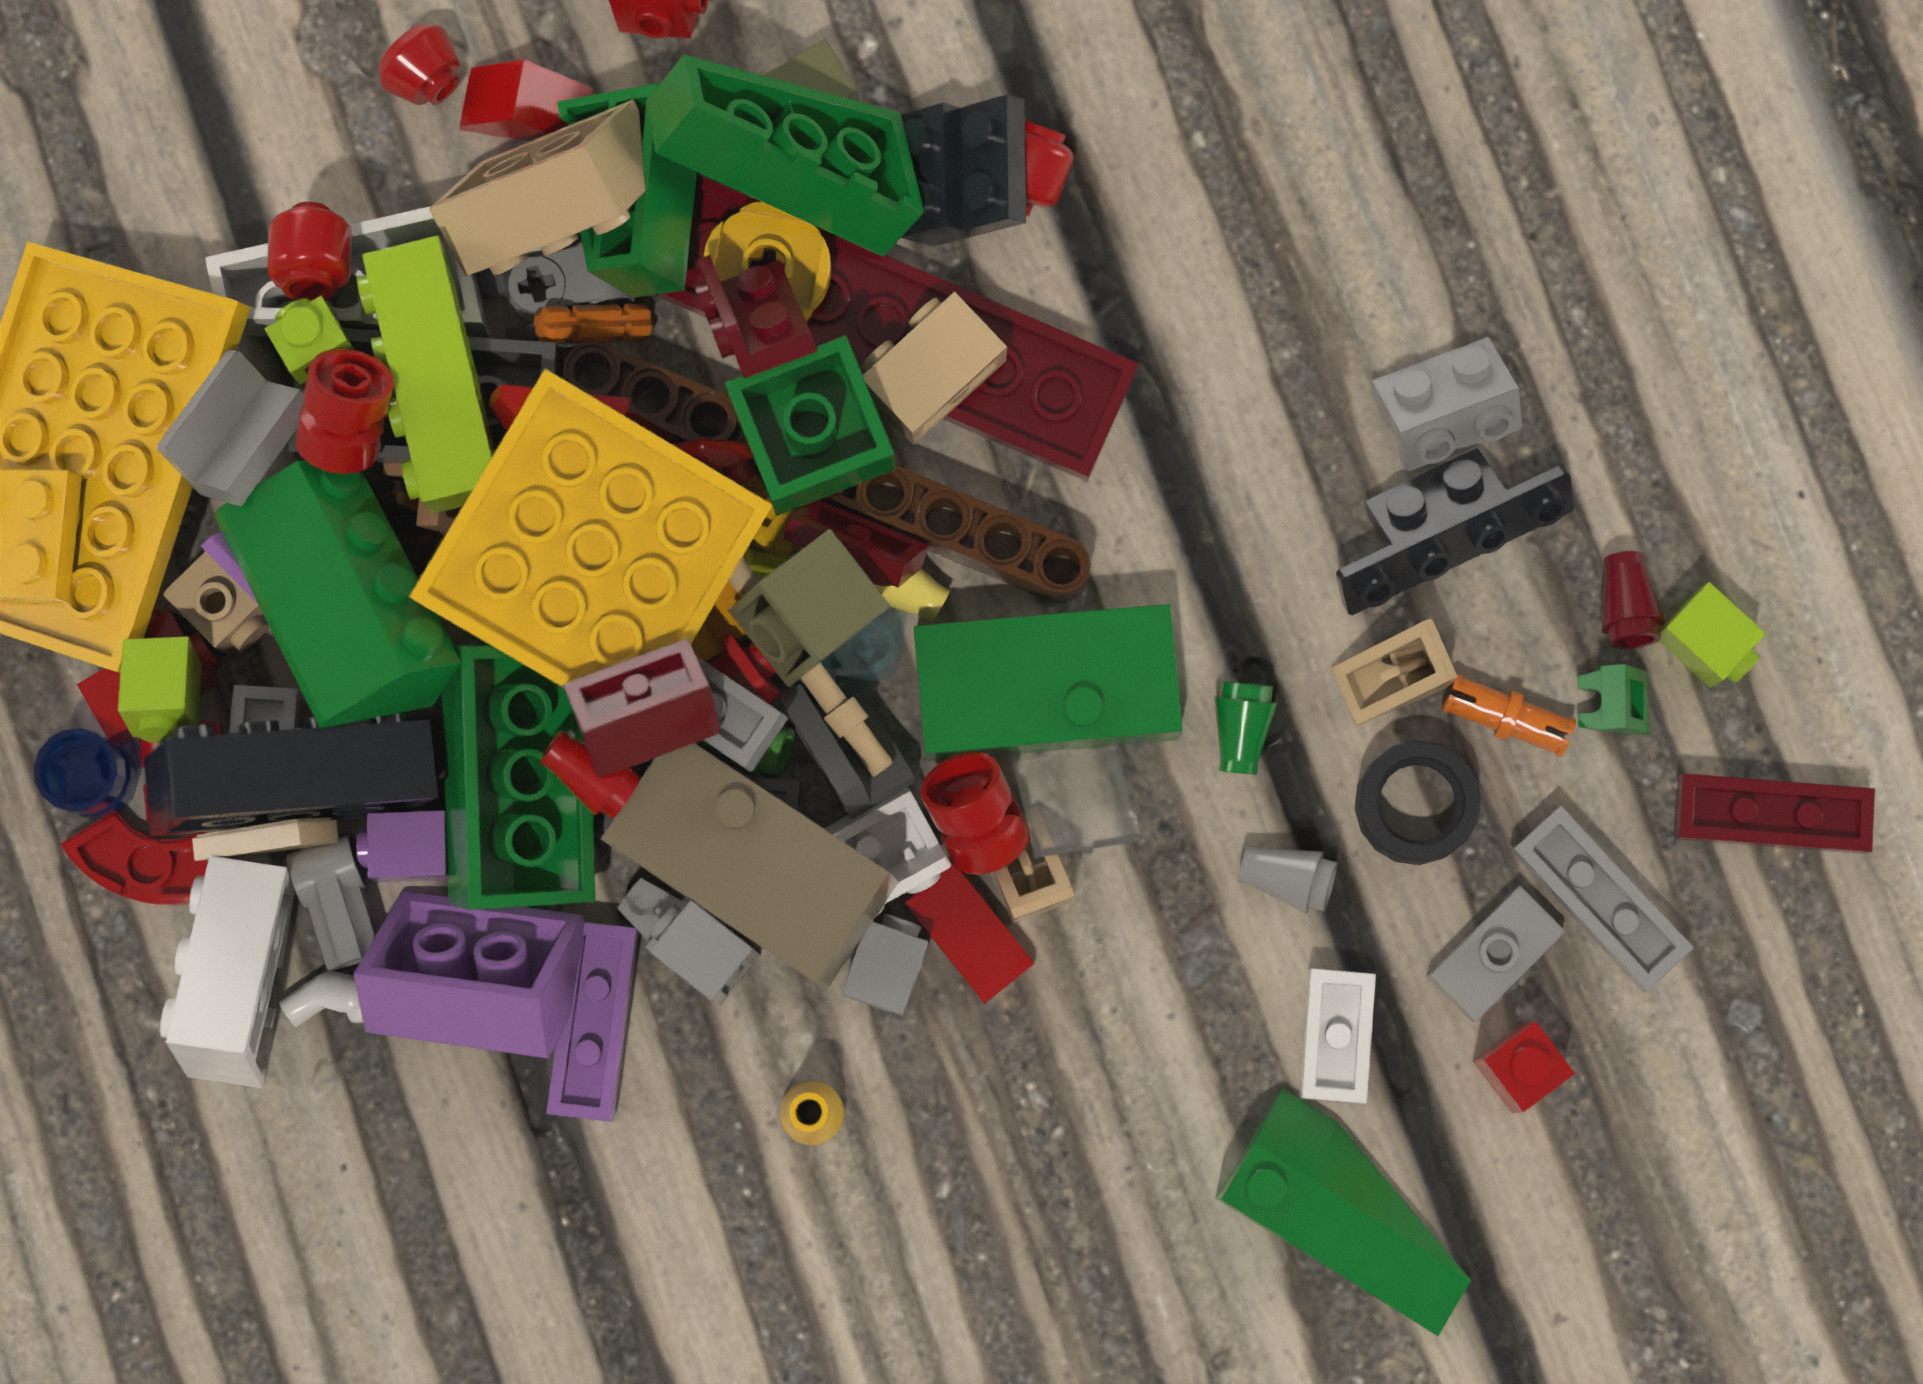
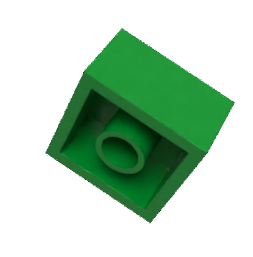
[724,335,895,516]

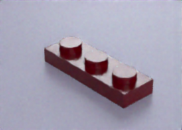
[1675,773,1875,854]

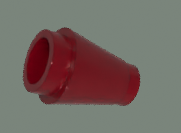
[1601,551,1665,649]

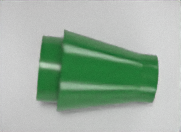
[1214,681,1277,775]

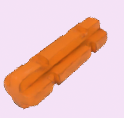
[533,303,653,343]

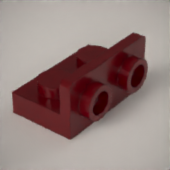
[694,255,817,379]

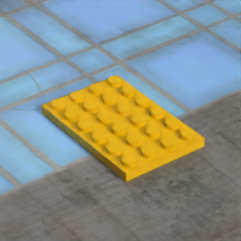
[0,241,251,673]

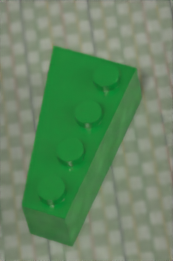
[646,54,924,257]

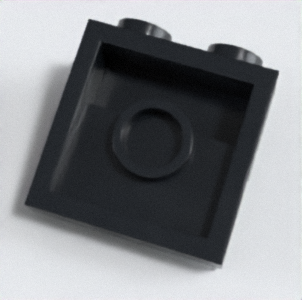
[901,94,1026,246]

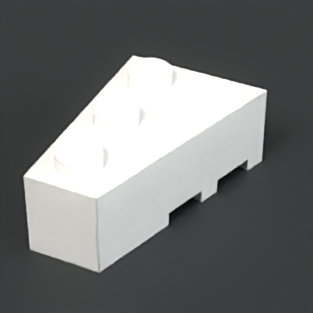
[160,856,295,1089]

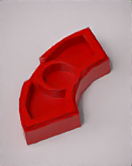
[60,811,208,906]

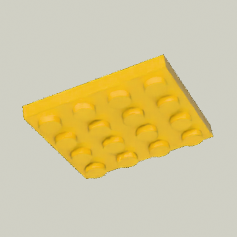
[409,369,772,688]

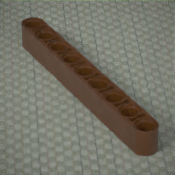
[563,341,1091,603]

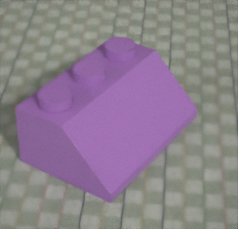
[354,891,584,1058]

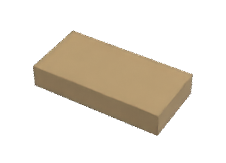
[192,818,339,861]

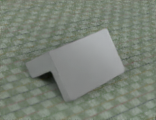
[157,349,304,507]

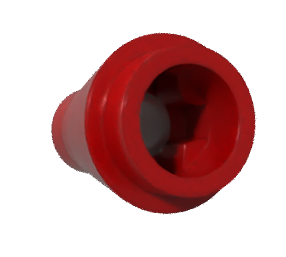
[539,730,641,819]

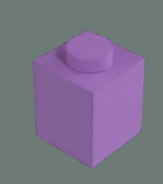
[356,811,448,883]

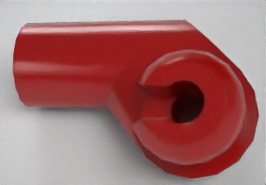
[672,438,758,485]

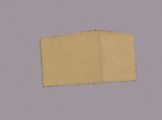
[1331,618,1458,726]
[993,809,1075,924]

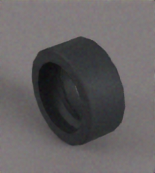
[1354,740,1481,865]

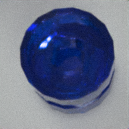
[33,728,138,820]

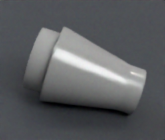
[1238,845,1337,914]

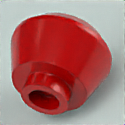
[378,24,460,105]

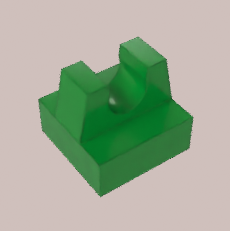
[1577,664,1649,736]

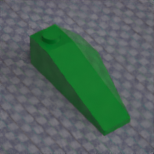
[1215,1088,1471,1336]

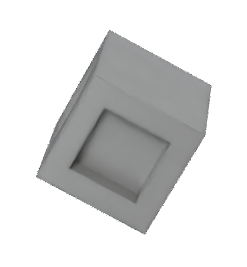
[841,914,929,1017]

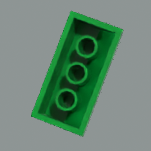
[214,460,462,728]
[442,644,596,910]

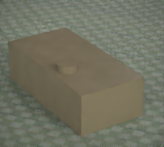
[601,743,899,990]

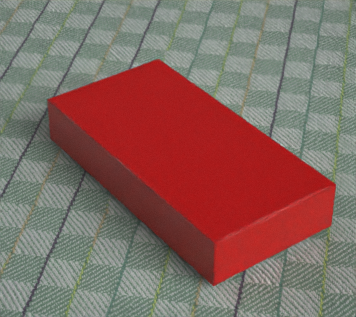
[905,864,1035,1005]

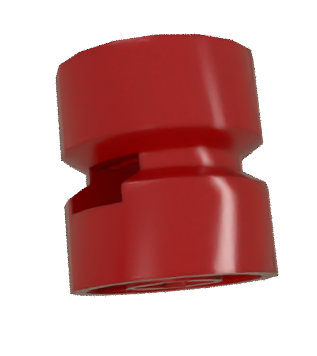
[295,349,393,474]
[920,752,1029,875]

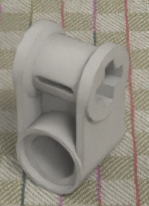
[508,242,635,324]

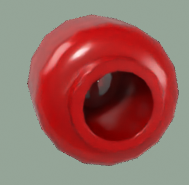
[1024,120,1073,216]
[267,201,352,301]

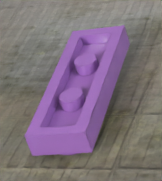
[546,922,639,1122]

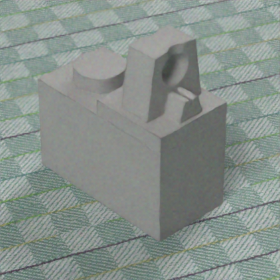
[617,878,760,1006]

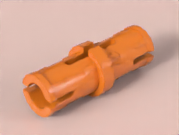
[1441,673,1576,757]

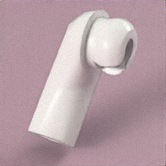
[279,971,363,1027]

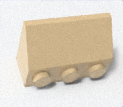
[429,99,645,276]

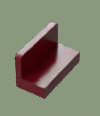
[563,638,720,778]

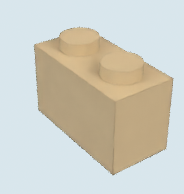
[862,292,1007,445]

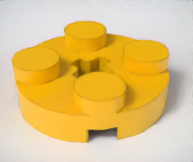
[703,201,831,321]

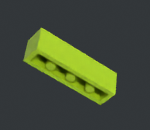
[356,236,496,514]

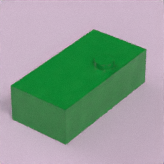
[913,604,1183,762]

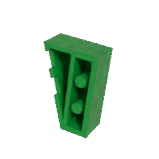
[557,83,697,298]

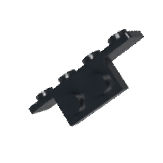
[1336,448,1575,615]

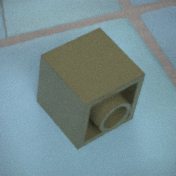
[728,529,891,688]

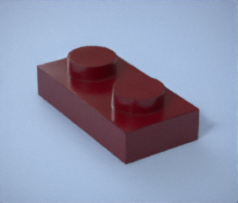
[783,500,929,588]

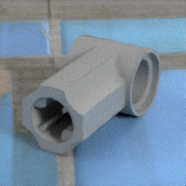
[287,833,377,971]

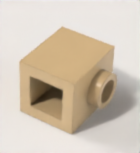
[162,551,268,655]

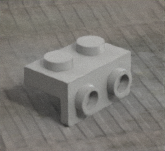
[1372,337,1522,471]

